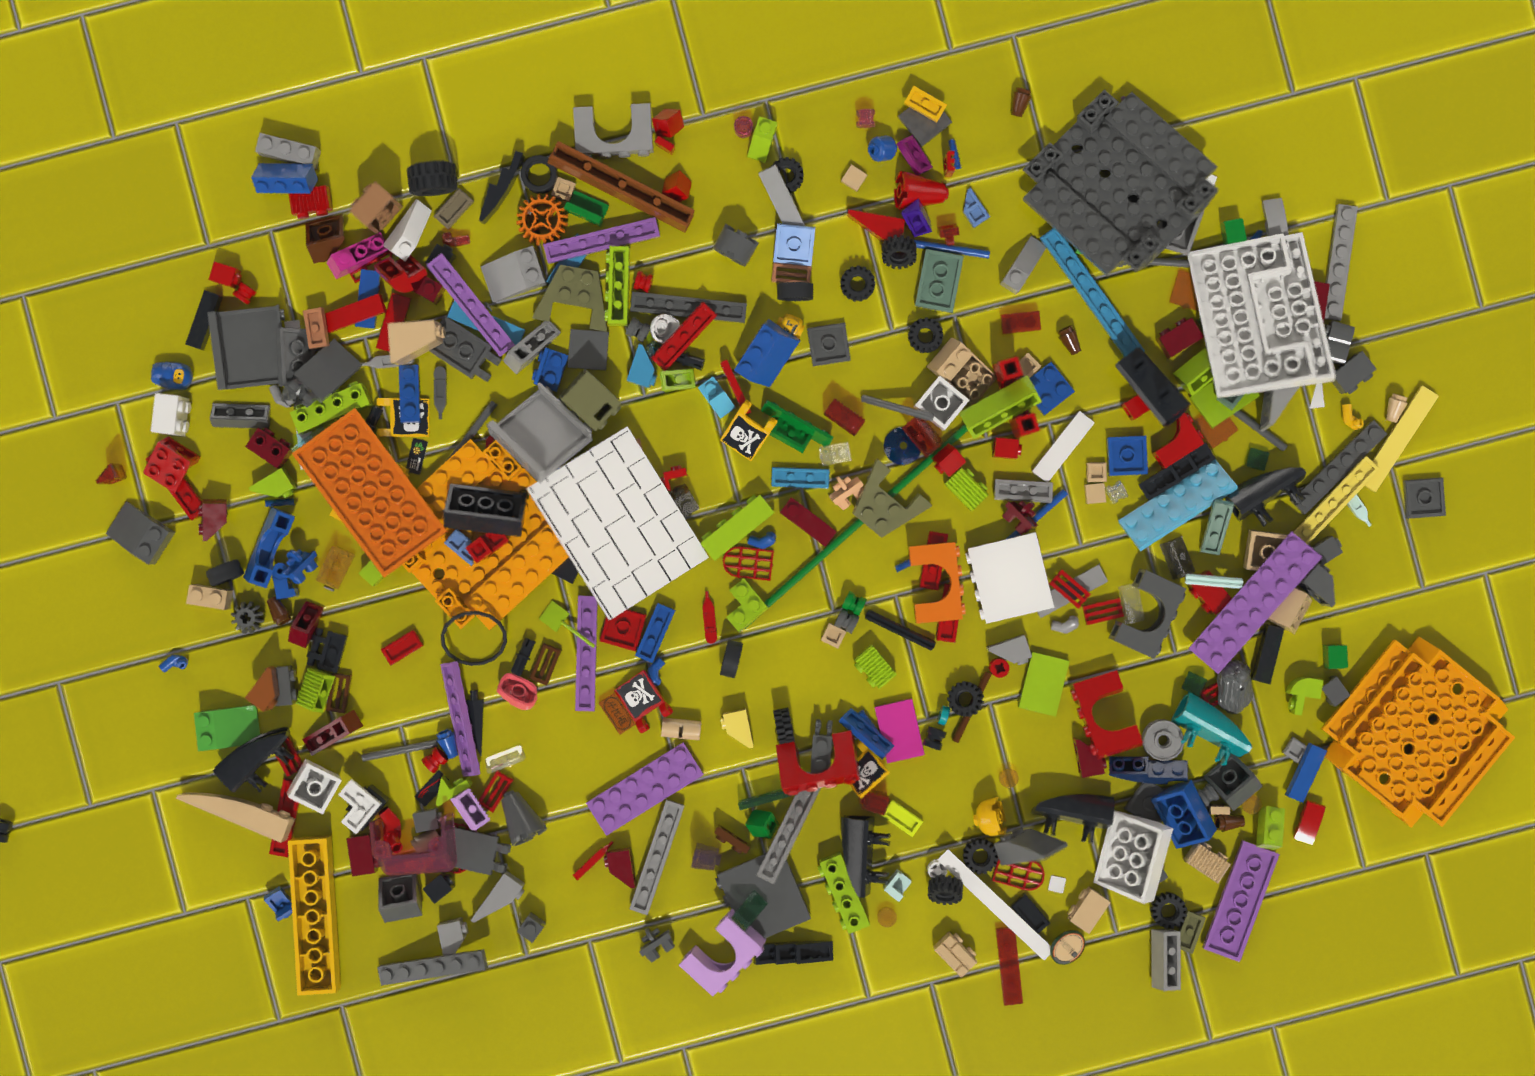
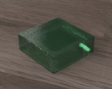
[1245,448,1269,471]
[1181,671,1207,697]

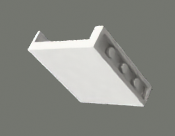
[965,532,1054,624]

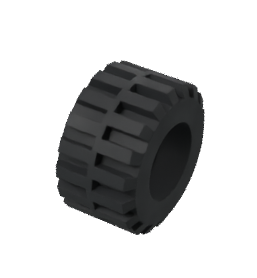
[407,161,458,196]

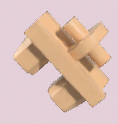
[829,476,864,510]

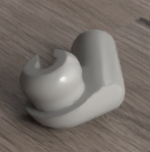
[1050,616,1079,634]

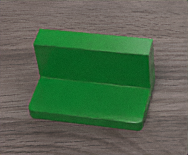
[564,191,609,227]

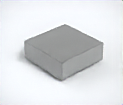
[1282,737,1307,764]

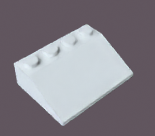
[1093,810,1173,904]

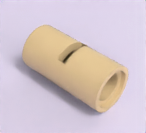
[661,718,701,741]

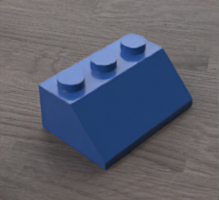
[734,319,801,387]
[1151,780,1217,849]

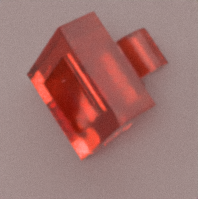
[937,224,959,246]

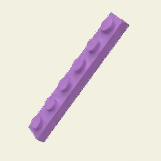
[543,217,660,264]
[427,253,515,357]
[575,596,598,711]
[440,661,480,777]

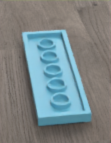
[1118,459,1238,551]

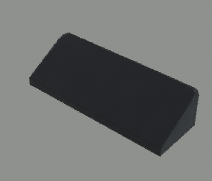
[185,290,223,351]
[1251,624,1284,684]

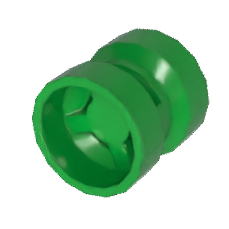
[841,591,867,616]

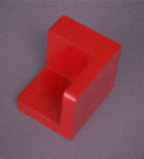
[652,109,684,137]
[662,170,692,203]

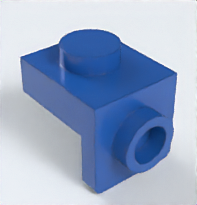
[264,886,292,921]

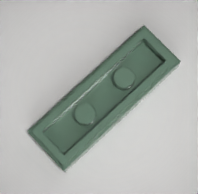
[1200,499,1234,555]

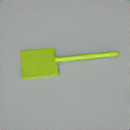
[539,600,595,648]

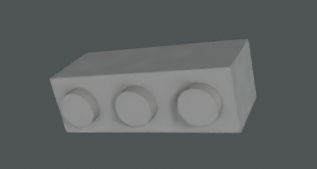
[255,133,321,170]
[1151,928,1181,991]

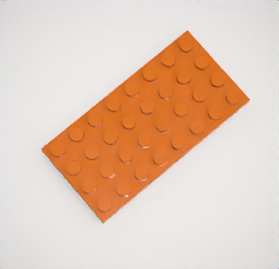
[292,408,448,578]

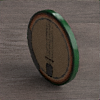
[1050,930,1085,965]

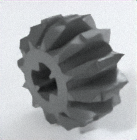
[231,601,264,634]

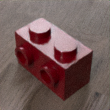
[245,427,294,469]

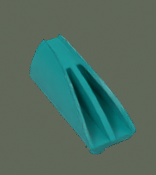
[1171,692,1252,766]

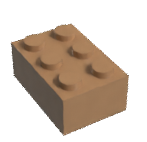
[349,182,403,234]

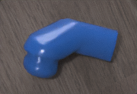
[747,532,776,549]
[159,654,188,673]
[647,657,665,686]

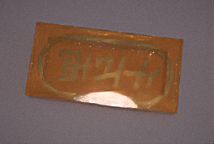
[599,692,635,735]

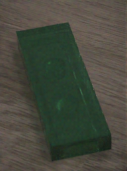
[738,789,794,810]

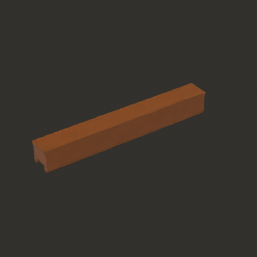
[547,141,695,233]

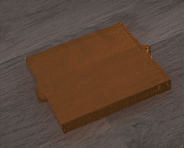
[1169,270,1199,311]
[1193,415,1238,449]

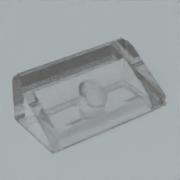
[1118,584,1145,624]
[485,745,526,774]

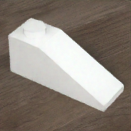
[383,199,432,261]

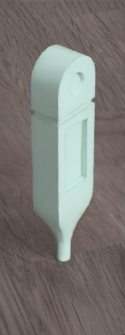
[1347,494,1371,527]

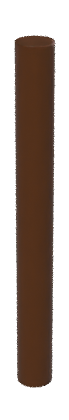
[952,671,992,743]

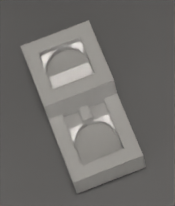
[1262,198,1288,236]

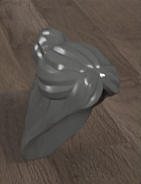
[1216,659,1253,714]

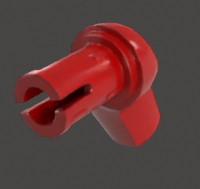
[378,806,403,853]

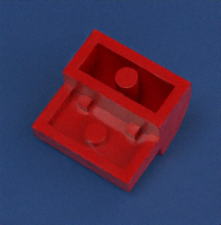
[373,255,428,293]

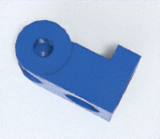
[272,563,300,599]

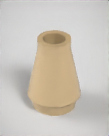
[1386,393,1408,423]

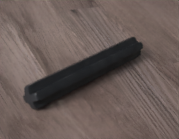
[865,610,936,651]

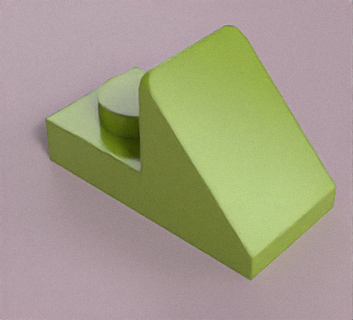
[659,369,696,392]
[436,775,472,806]

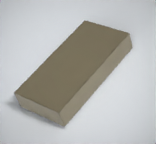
[434,188,474,230]

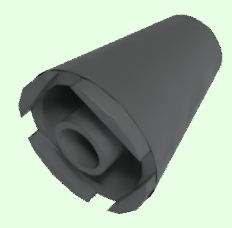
[501,790,547,846]

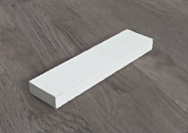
[1032,411,1095,482]

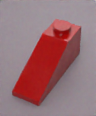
[847,209,905,242]

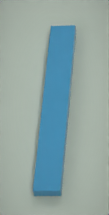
[1040,228,1145,357]

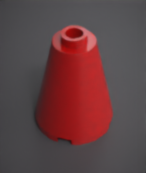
[894,171,949,210]

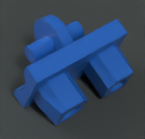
[281,549,318,584]

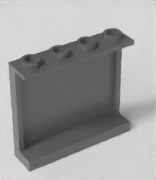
[207,305,285,390]
[715,853,811,938]

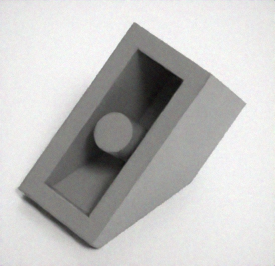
[986,634,1032,665]
[437,917,468,955]

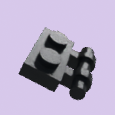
[306,627,348,673]

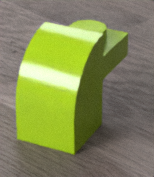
[1285,677,1324,716]

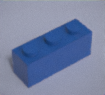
[251,163,318,194]

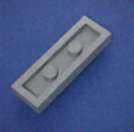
[994,479,1053,503]

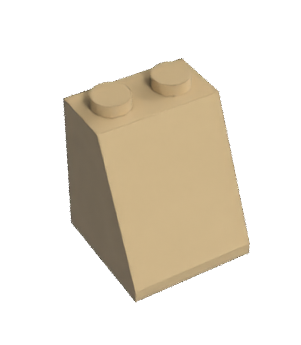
[388,320,446,365]
[1267,588,1312,634]

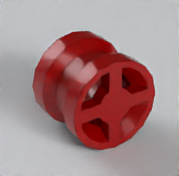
[633,270,654,293]
[232,282,257,305]
[989,658,1009,678]

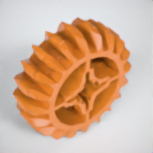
[516,194,568,246]

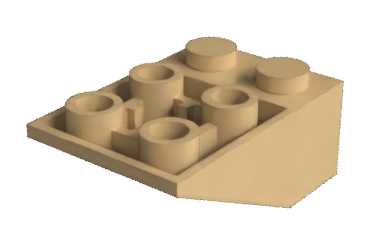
[927,337,996,405]

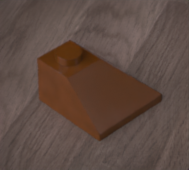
[305,214,345,264]

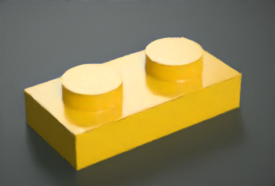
[904,86,947,123]

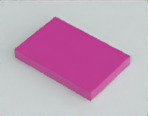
[874,698,925,763]

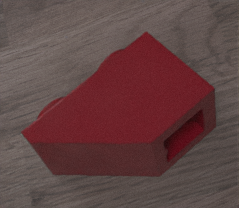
[199,499,227,541]

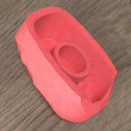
[497,673,537,710]

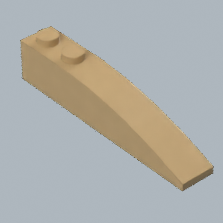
[176,793,295,843]

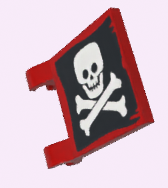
[614,670,673,733]

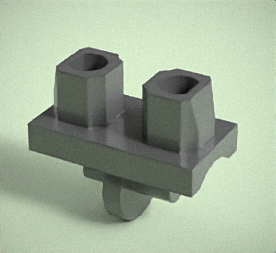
[639,928,675,962]

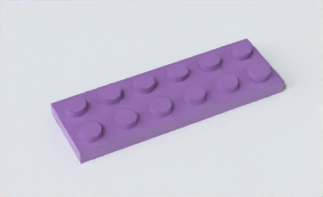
[586,742,704,836]
[1202,840,1280,962]

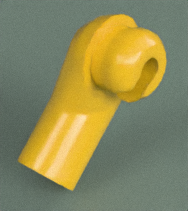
[1342,404,1364,430]

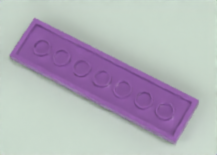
[1188,532,1322,674]

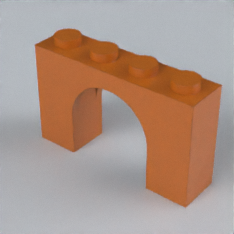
[908,542,966,624]

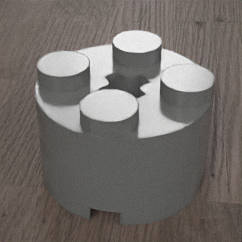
[713,224,759,267]

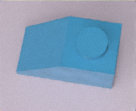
[627,344,658,389]

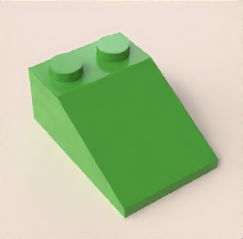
[194,705,261,751]

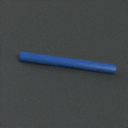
[914,240,990,259]
[1005,489,1068,540]

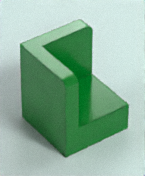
[1220,218,1247,245]
[1323,644,1348,669]
[745,810,779,839]

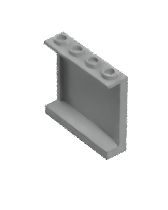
[487,382,592,483]

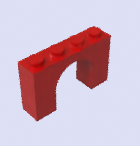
[992,356,1040,439]
[1121,394,1205,469]
[1070,670,1143,760]
[776,730,861,795]

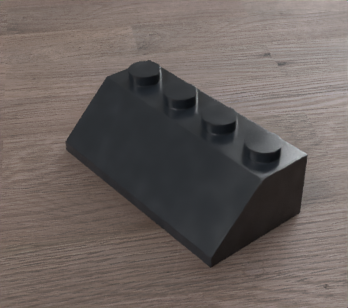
[444,484,527,537]

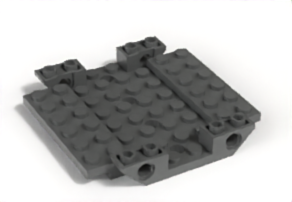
[1023,90,1219,276]

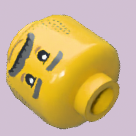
[777,313,805,339]

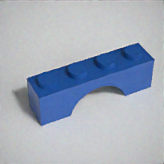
[243,506,295,588]

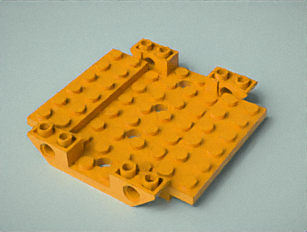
[402,439,569,630]
[1321,636,1515,828]

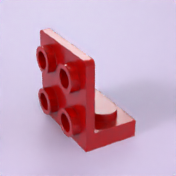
[143,436,201,493]

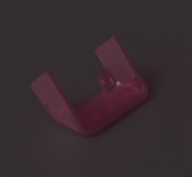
[369,813,457,876]

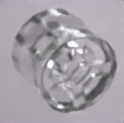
[1105,480,1128,504]

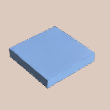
[773,223,815,266]

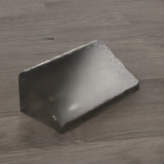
[1160,536,1195,580]

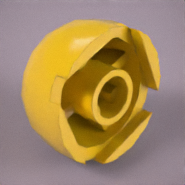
[973,797,1007,836]

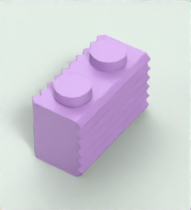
[450,789,490,831]

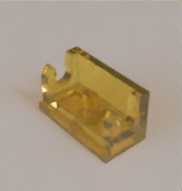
[316,546,355,589]

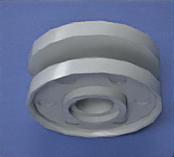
[1141,719,1184,761]

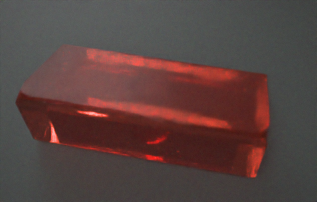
[96,463,127,485]

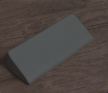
[210,403,271,429]

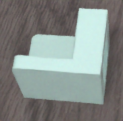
[883,869,911,902]

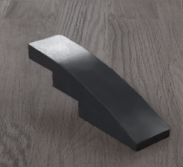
[479,151,525,224]
[1139,442,1216,501]
[753,941,833,965]

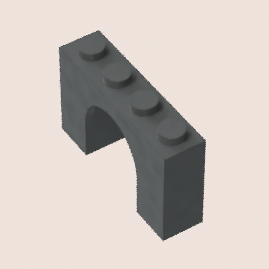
[1108,569,1186,659]

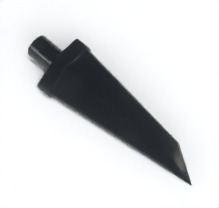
[466,690,484,757]

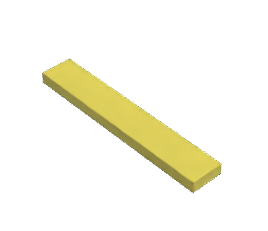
[1365,386,1439,492]
[1293,456,1381,545]

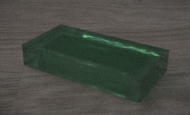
[730,890,768,931]

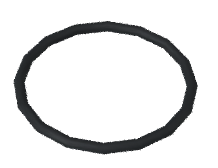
[441,611,507,666]

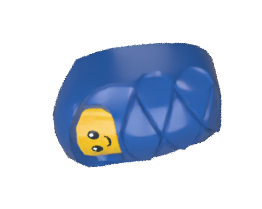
[151,362,193,390]

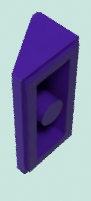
[901,199,932,237]

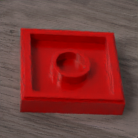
[600,609,647,652]

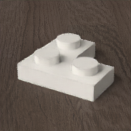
[338,779,382,834]

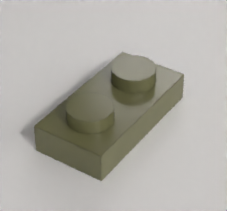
[1179,910,1206,954]

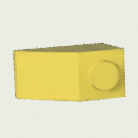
[720,708,754,748]

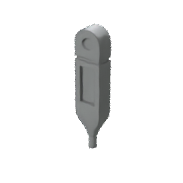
[361,355,415,369]

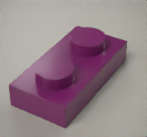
[896,135,933,175]

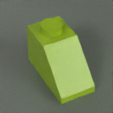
[747,116,778,163]
[249,468,298,499]

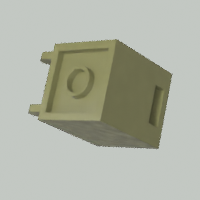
[559,369,621,431]

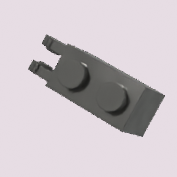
[810,719,833,774]

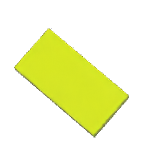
[881,799,923,837]

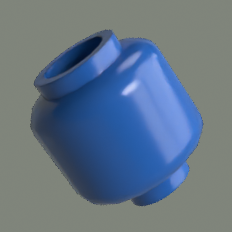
[868,135,897,162]

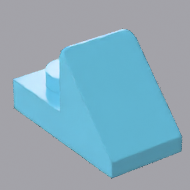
[698,377,736,419]

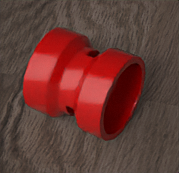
[422,747,449,773]

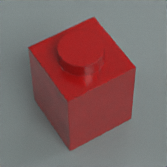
[208,261,242,289]
[992,437,1022,459]
[932,443,966,477]

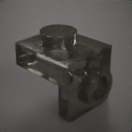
[669,484,700,518]

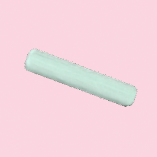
[1185,574,1243,589]

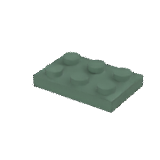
[915,249,964,313]

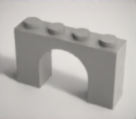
[573,103,654,159]

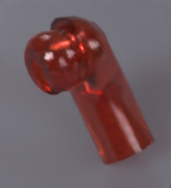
[441,232,470,247]

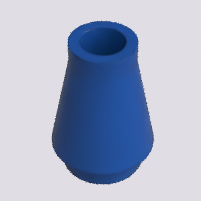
[436,729,458,759]

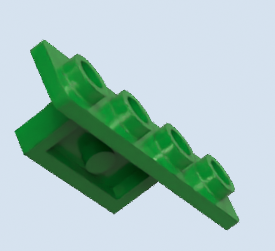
[761,400,834,453]

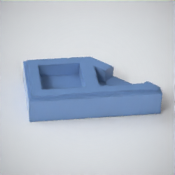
[963,188,990,228]
[444,529,474,566]

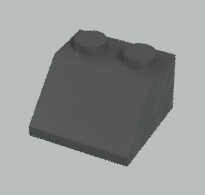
[1298,564,1335,607]
[1203,753,1263,811]
[378,871,422,923]

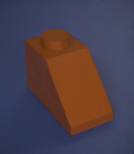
[245,666,280,712]

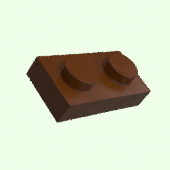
[714,824,751,854]

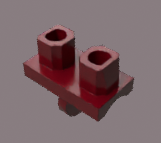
[1002,500,1038,535]

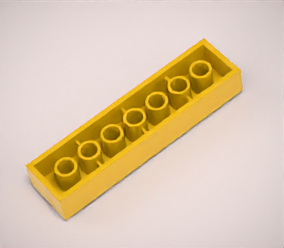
[288,835,341,995]

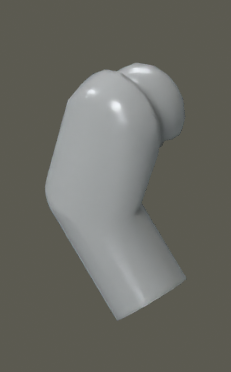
[269,385,296,408]

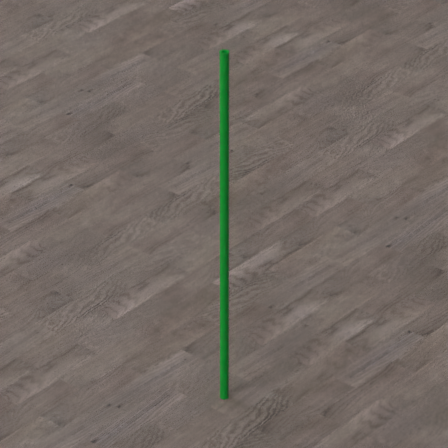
[744,424,968,629]

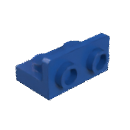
[532,347,569,392]

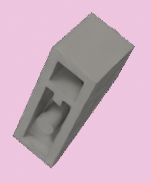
[1000,236,1046,295]
[503,321,561,375]
[470,870,525,923]

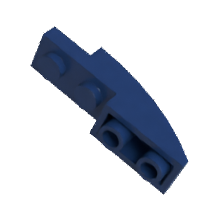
[1109,756,1188,784]

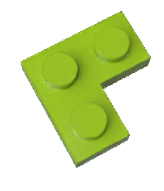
[727,578,768,633]

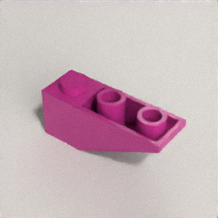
[327,232,388,279]

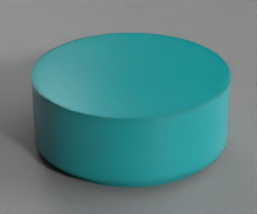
[937,705,950,725]

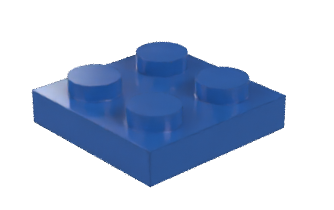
[1030,362,1075,416]
[1107,436,1148,476]

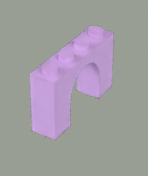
[679,909,766,996]

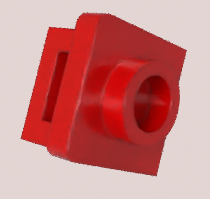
[660,465,688,492]

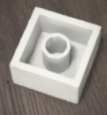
[914,376,969,431]
[151,393,191,436]
[286,759,342,814]

